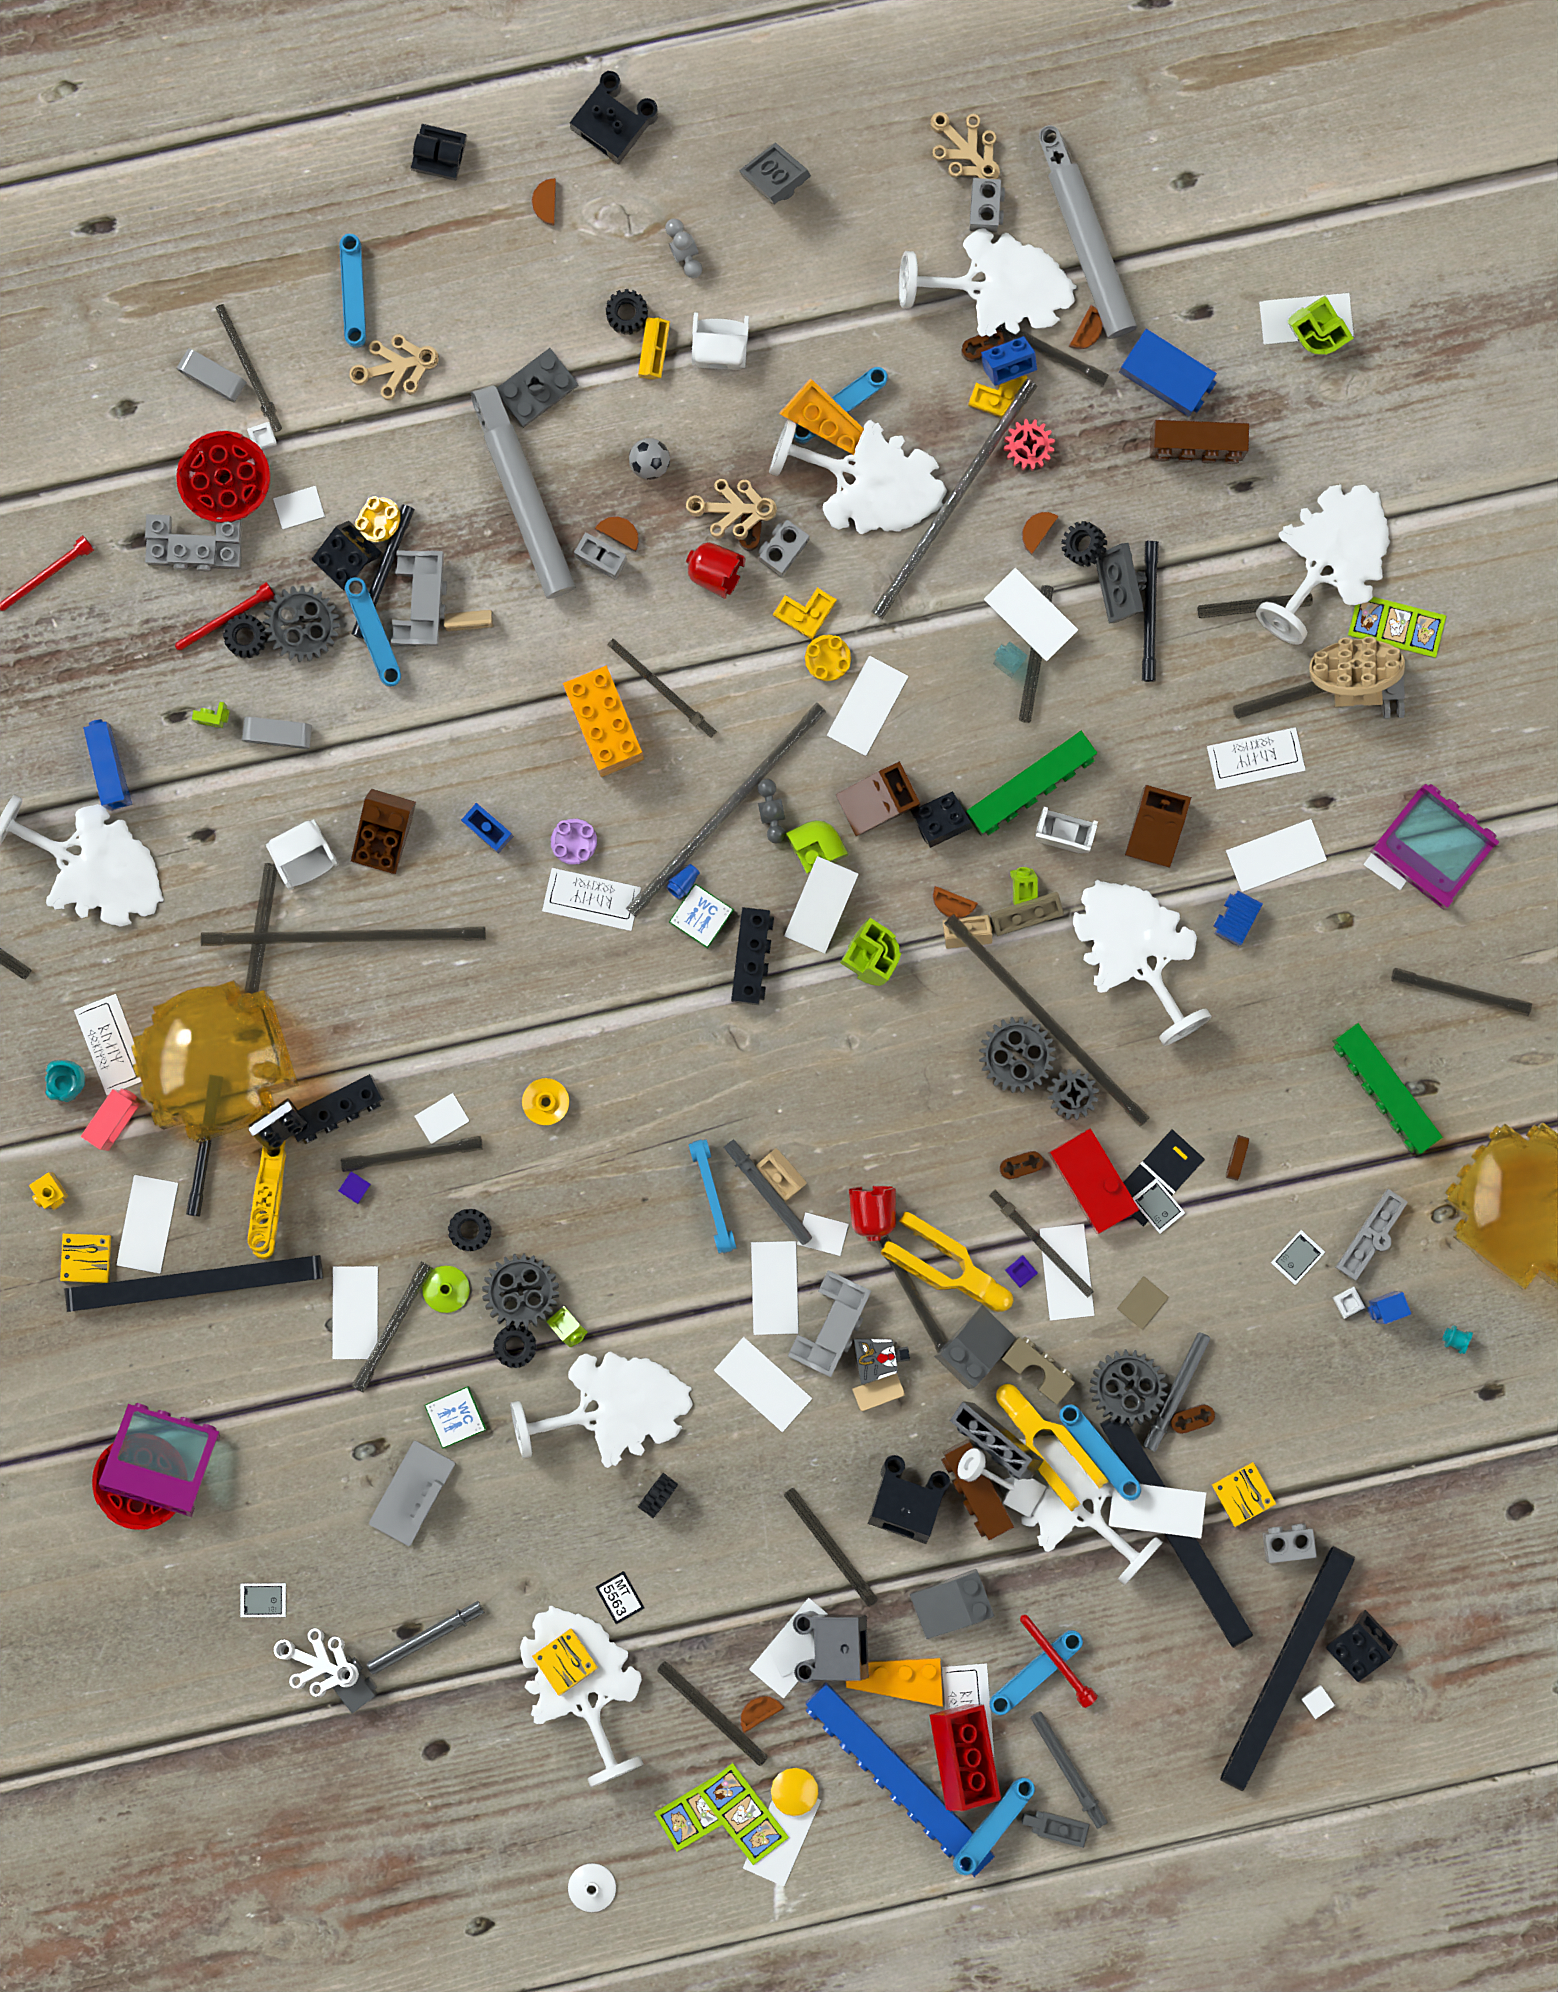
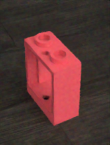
[80,1088,140,1151]

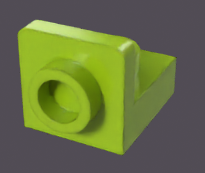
[192,702,230,729]
[1010,867,1038,905]
[546,1306,588,1348]

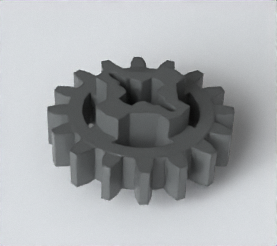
[1047,1069,1099,1120]

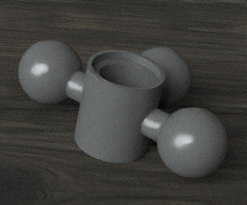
[758,779,786,844]

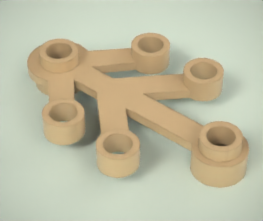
[930,112,1000,179]
[349,334,439,400]
[686,479,777,540]

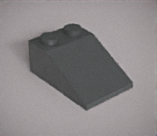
[934,1305,1016,1389]
[910,1569,994,1639]

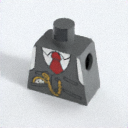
[854,1338,910,1385]

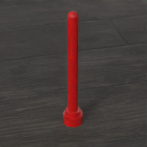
[0,535,94,611]
[175,582,275,650]
[1020,1614,1098,1708]

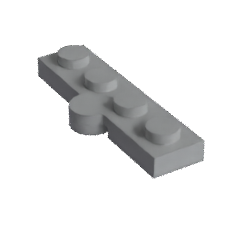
[1335,1189,1408,1281]

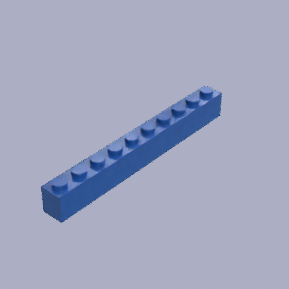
[805,1682,995,1877]

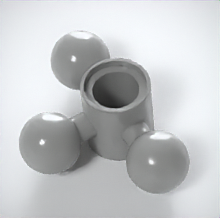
[665,219,702,278]

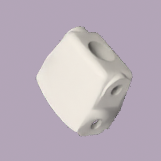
[692,312,749,370]
[1035,807,1098,853]
[266,819,339,890]

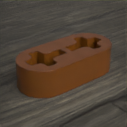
[961,330,1004,362]
[739,514,762,551]
[1226,1135,1249,1181]
[999,1151,1044,1179]
[1170,1404,1215,1434]

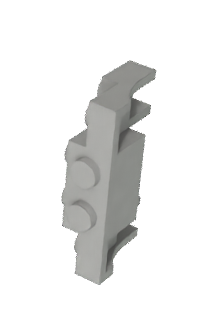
[145,514,242,571]
[391,550,447,647]
[788,1270,871,1377]

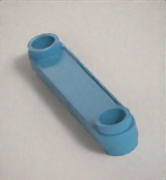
[340,234,366,348]
[793,367,888,444]
[345,577,401,687]
[688,1139,737,1254]
[1059,1405,1141,1501]
[989,1630,1083,1715]
[953,1778,1035,1875]

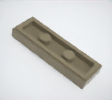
[990,892,1064,937]

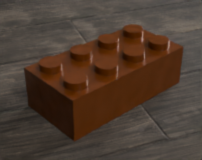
[1149,420,1249,464]
[941,1439,1014,1540]

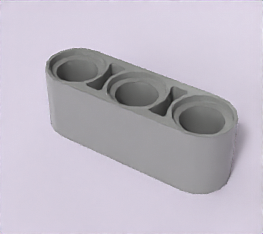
[176,348,246,402]
[242,717,312,749]

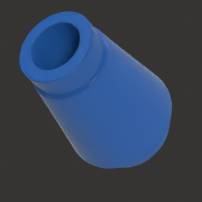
[666,864,700,899]

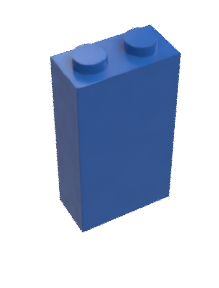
[1119,328,1217,417]

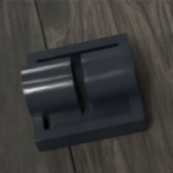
[411,124,467,181]
[911,791,972,848]
[248,1098,308,1151]

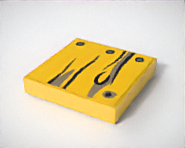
[60,1233,111,1283]
[1211,1462,1276,1527]
[532,1628,598,1696]

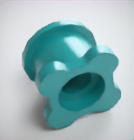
[1442,1325,1473,1354]

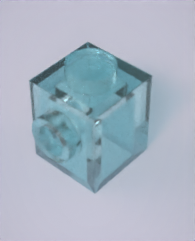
[993,641,1028,678]

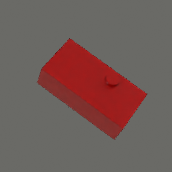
[1048,1128,1139,1234]
[929,1704,1001,1811]

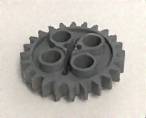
[262,585,340,662]
[979,1017,1056,1093]
[482,1253,559,1331]
[1089,1349,1167,1427]

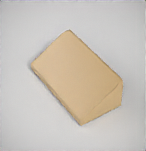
[444,610,493,631]
[943,915,992,949]
[756,1148,807,1202]
[852,1373,905,1412]

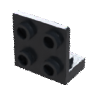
[312,521,382,590]
[1326,1610,1398,1682]

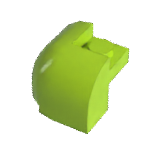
[1287,295,1354,355]
[786,820,849,874]
[840,918,901,986]

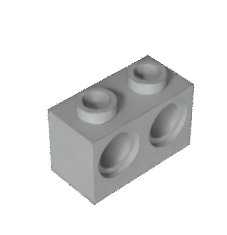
[969,178,1005,232]
[758,520,810,577]
[574,532,627,580]
[1262,1524,1316,1563]

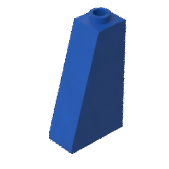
[83,719,133,811]

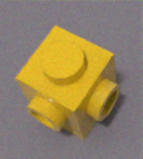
[29,1172,68,1210]

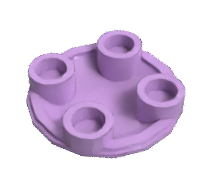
[551,819,597,865]

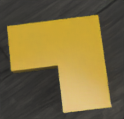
[968,375,1028,421]
[773,588,837,640]

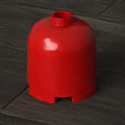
[686,542,746,599]
[849,1186,896,1241]

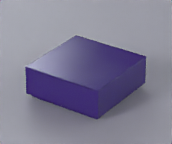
[338,1171,371,1204]
[1005,1255,1038,1288]

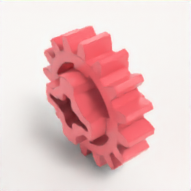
[1004,419,1055,471]

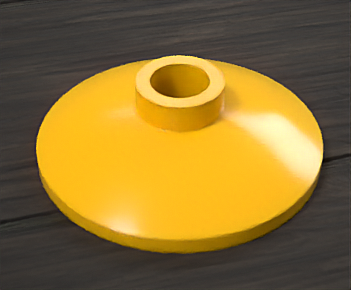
[522,1078,569,1125]

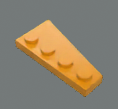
[779,379,864,455]
[846,1657,943,1707]

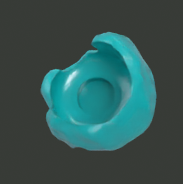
[45,1060,85,1102]

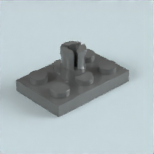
[739,142,811,204]
[497,348,579,428]
[1096,543,1147,624]

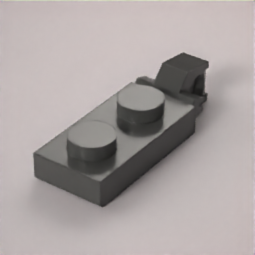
[1021,1811,1090,1848]

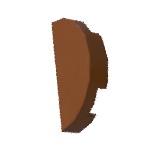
[532,178,556,226]
[1069,305,1103,349]
[1022,512,1058,555]
[595,516,639,552]
[933,886,978,919]
[741,1696,784,1733]

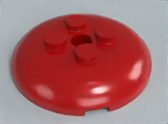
[176,431,270,523]
[92,1434,188,1530]

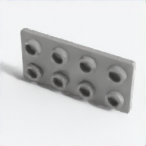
[369,1441,455,1546]

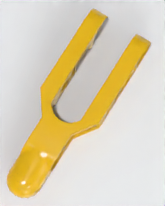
[247,1140,286,1260]
[881,1212,1014,1312]
[996,1384,1109,1512]

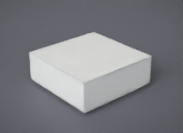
[247,422,277,450]
[1332,1287,1365,1319]
[1301,1685,1335,1719]

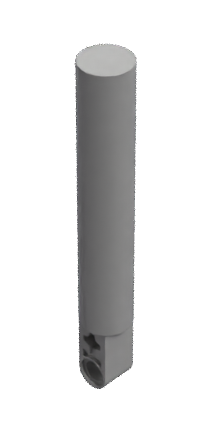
[1039,125,1137,339]
[471,385,576,599]

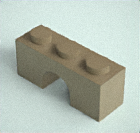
[1000,1336,1075,1405]

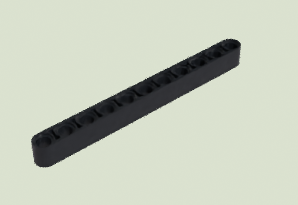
[64,1255,323,1312]
[1100,1417,1253,1648]
[1220,1546,1355,1791]

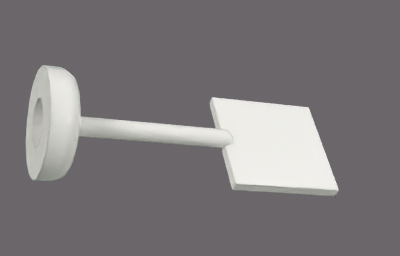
[958,1448,1047,1517]

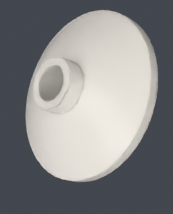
[568,1863,616,1912]

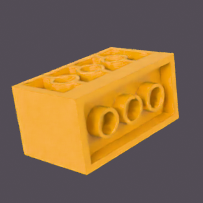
[563,665,644,777]

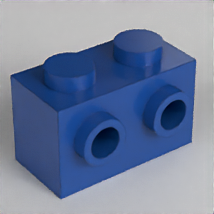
[981,336,1037,386]

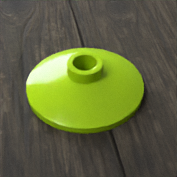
[422,1266,470,1313]

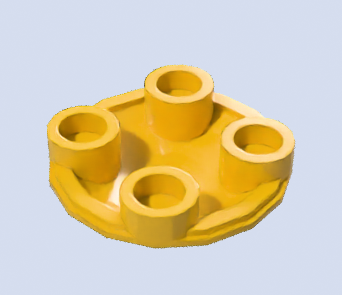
[355,496,400,542]
[805,635,851,681]
[771,1768,818,1816]

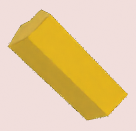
[638,317,670,380]

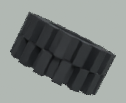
[606,289,648,335]
[1061,521,1107,567]
[223,614,268,659]
[448,1209,492,1251]
[493,1325,537,1368]
[638,1473,678,1518]

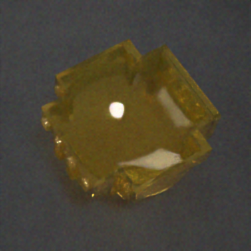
[131,980,299,1143]
[1444,1123,1558,1290]

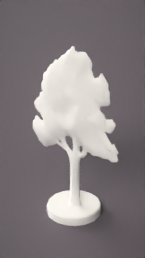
[899,228,1076,337]
[769,420,947,534]
[1256,484,1390,645]
[0,795,164,927]
[1073,880,1212,1046]
[510,1352,693,1468]
[1000,1435,1163,1585]
[520,1606,644,1787]

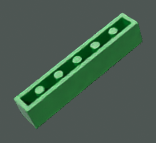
[965,730,1097,836]
[1332,1023,1443,1155]

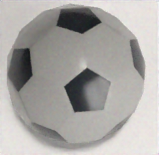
[629,438,670,480]

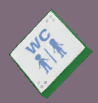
[669,884,734,949]
[424,1386,487,1449]

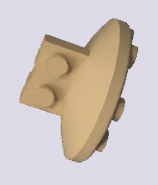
[1309,637,1405,707]

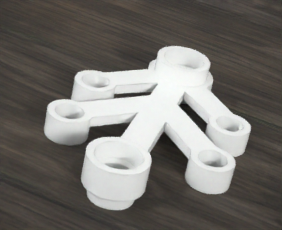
[274,1628,359,1697]

